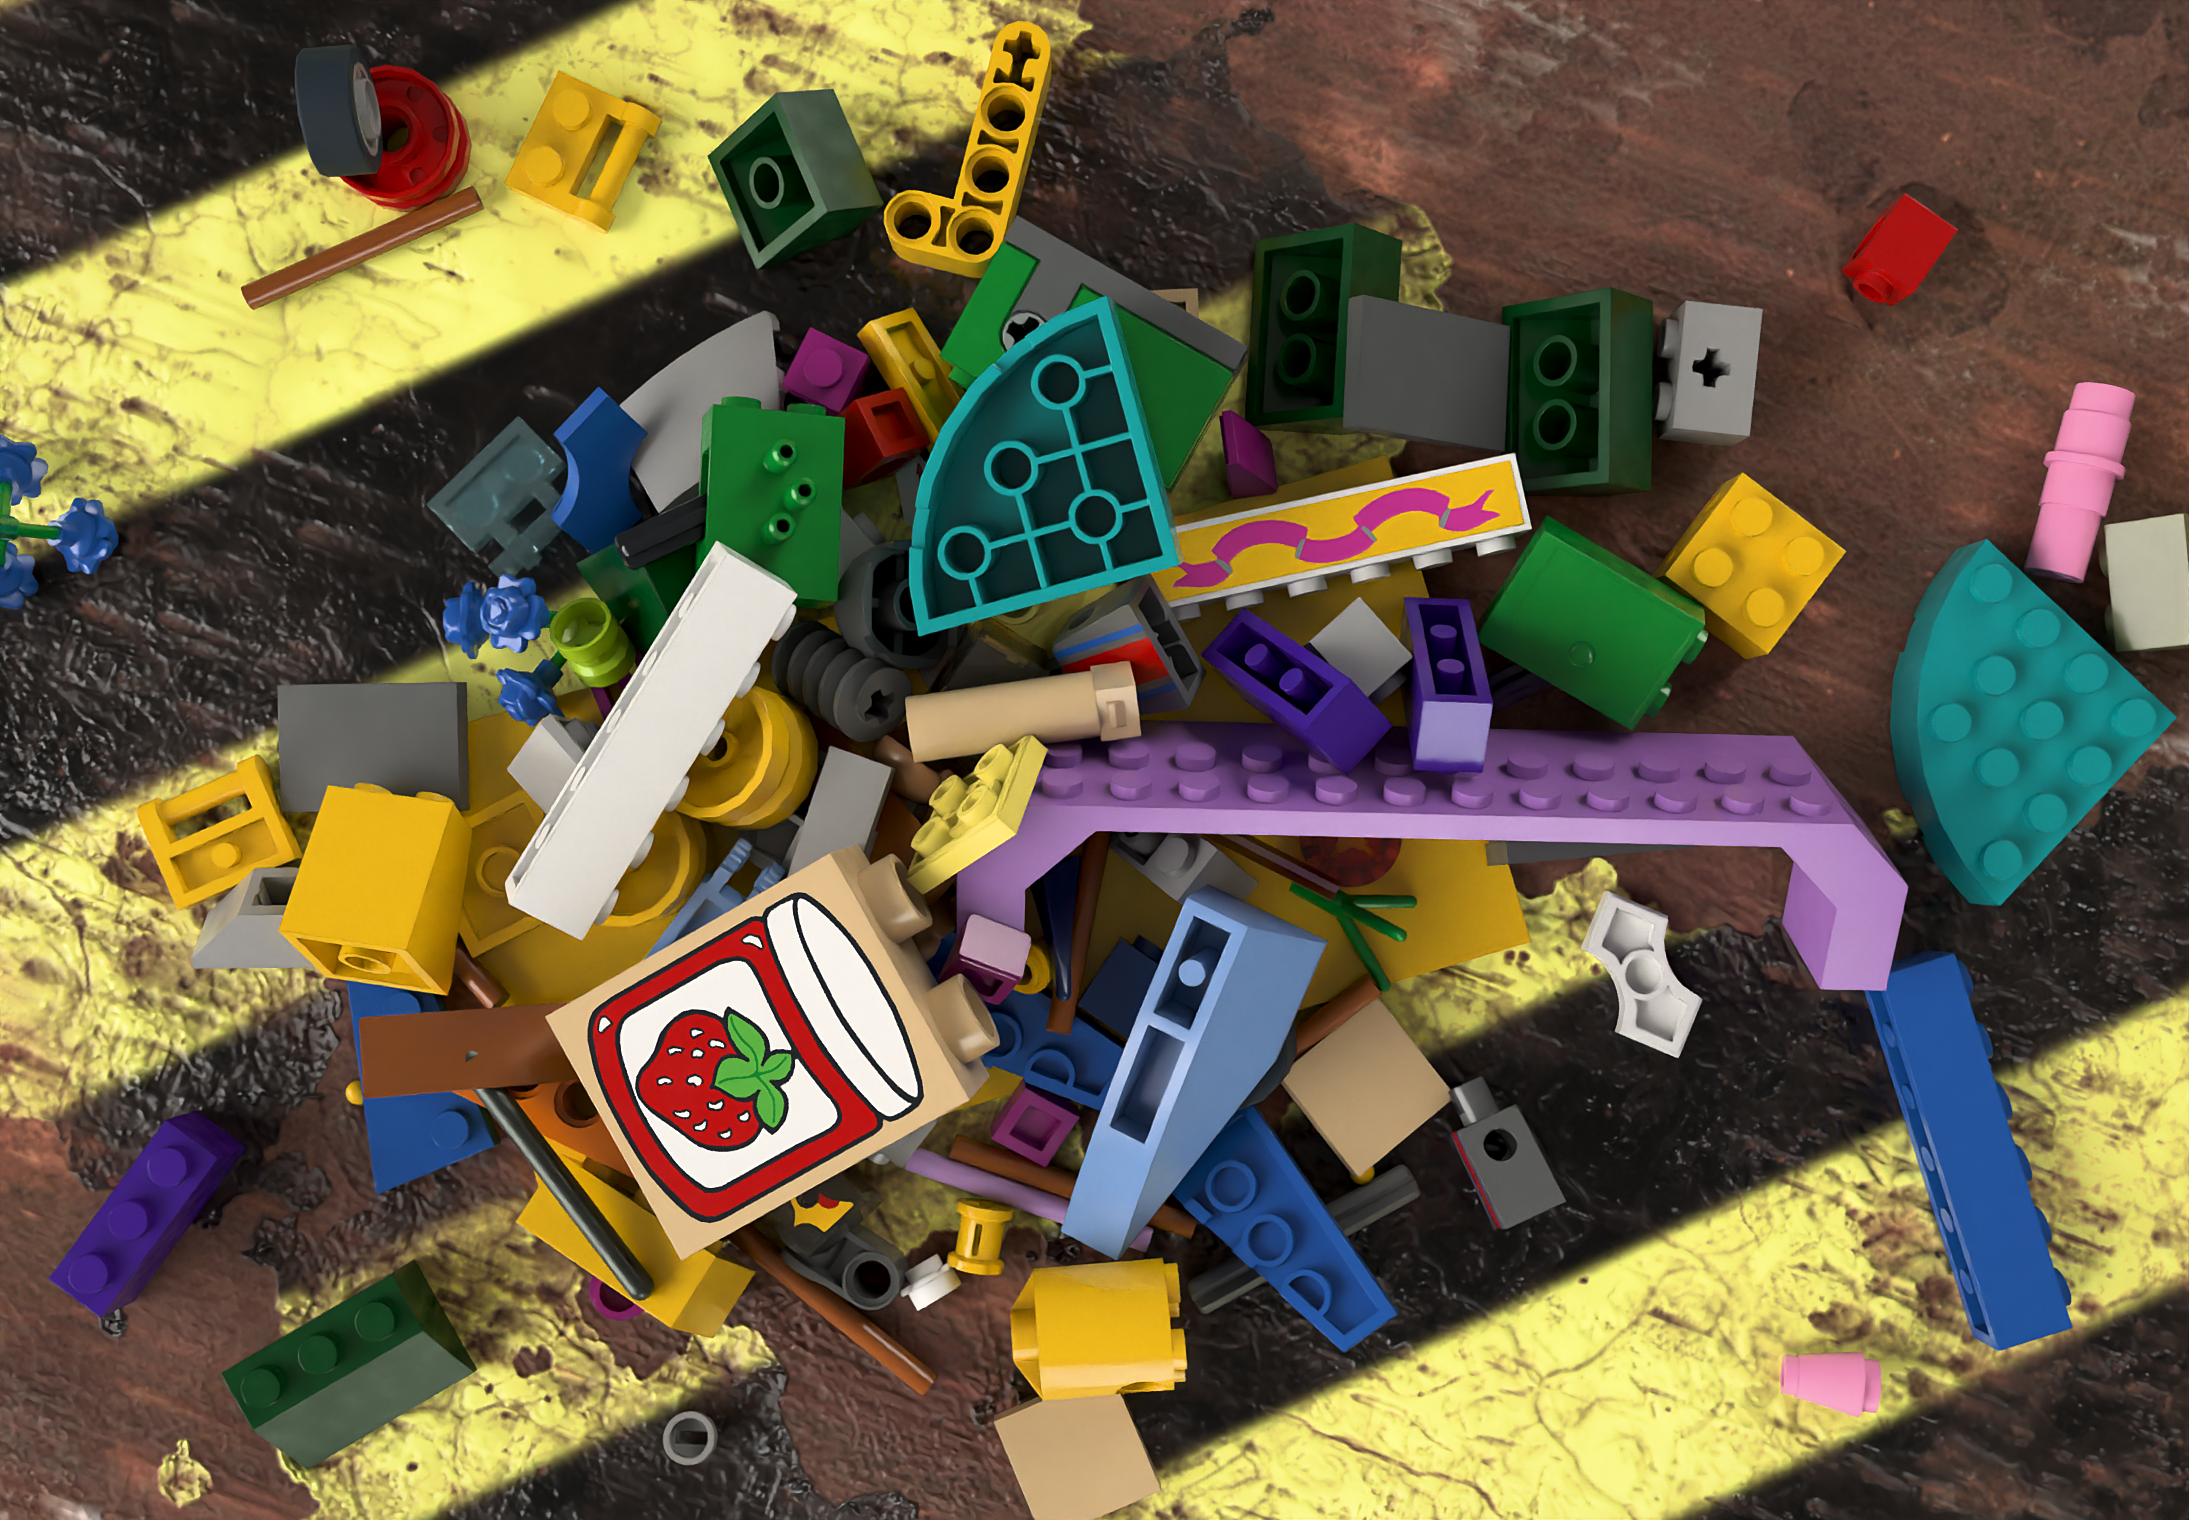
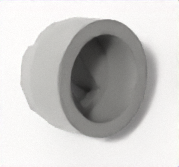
[663,1411,718,1465]

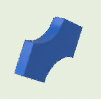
[550,387,648,554]

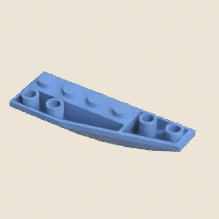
[1061,884,1328,1261]

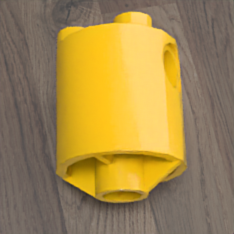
[1010,1258,1187,1401]

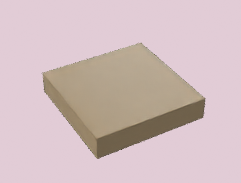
[1281,997,1451,1177]
[994,1394,1162,1520]

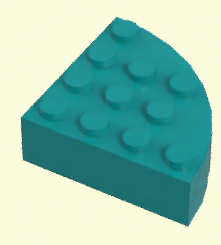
[909,295,1185,636]
[1890,539,2177,906]

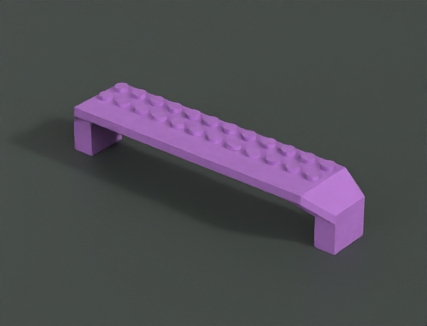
[956,720,1909,991]

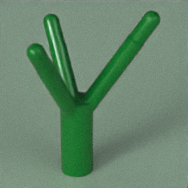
[1288,882,1417,992]

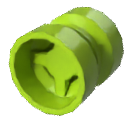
[549,598,636,687]

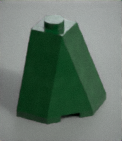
[576,542,696,657]

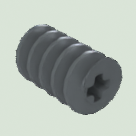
[771,621,912,742]

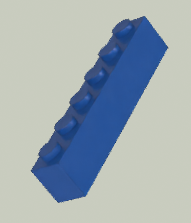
[1864,950,2073,1351]

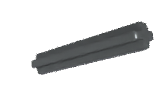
[1187,1165,1420,1314]

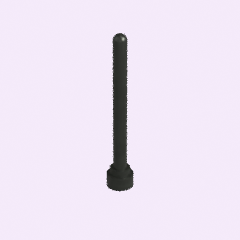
[465,1051,654,1301]

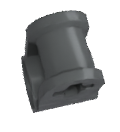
[780,1200,908,1310]

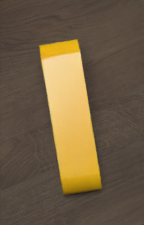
[884,21,1052,278]

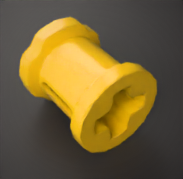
[947,1198,1014,1275]

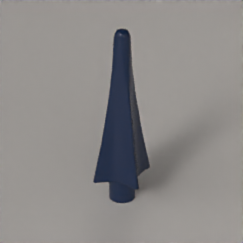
[1030,855,1081,1001]

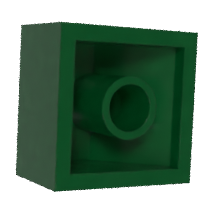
[707,89,884,270]

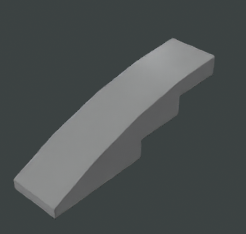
[787,746,896,877]

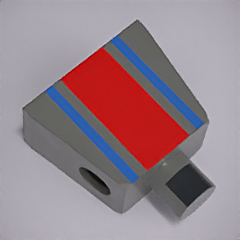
[1040,573,1207,715]
[1448,1075,1566,1230]

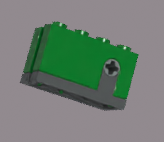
[939,215,1248,494]

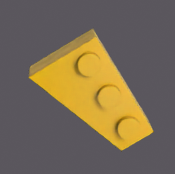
[516,1154,756,1339]

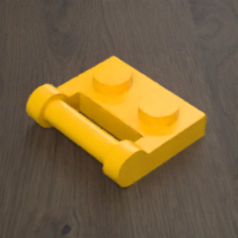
[504,70,662,234]
[137,754,303,910]

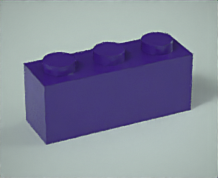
[1399,597,1493,775]
[1201,607,1393,775]
[48,1110,247,1318]

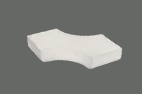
[1580,891,1703,1058]

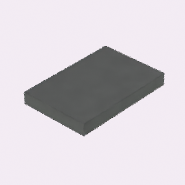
[1343,295,1510,454]
[277,682,470,812]

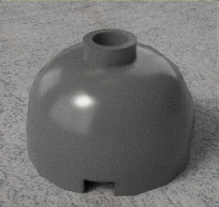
[834,539,965,671]

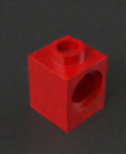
[1841,193,1958,307]
[836,387,932,491]

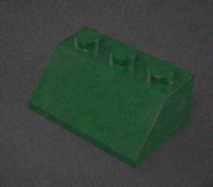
[1245,223,1402,435]
[1501,287,1653,497]
[220,1259,477,1469]

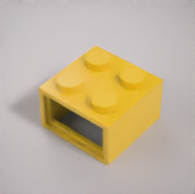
[1652,473,1846,659]

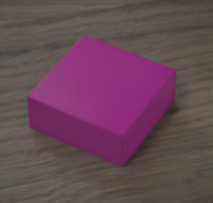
[990,1077,1080,1168]

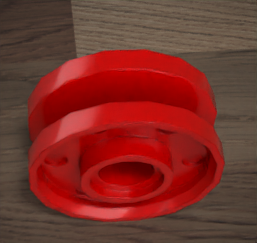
[340,65,472,213]

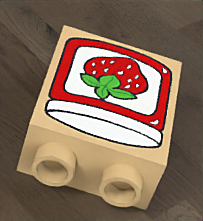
[545,844,1000,1261]

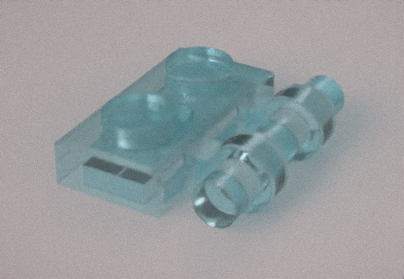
[426,416,568,579]

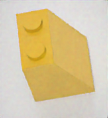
[278,783,473,996]

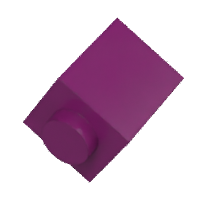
[781,327,875,417]

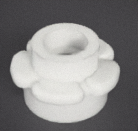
[900,1254,962,1311]

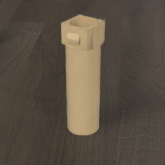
[905,661,1141,763]

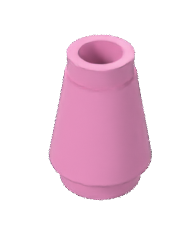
[1780,1352,1881,1417]

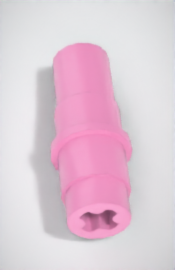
[2024,382,2136,583]

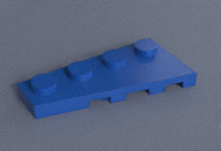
[926,928,1126,1111]
[347,980,501,1195]
[1171,1104,1400,1352]

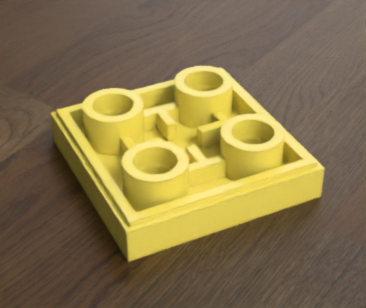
[906,734,1048,895]

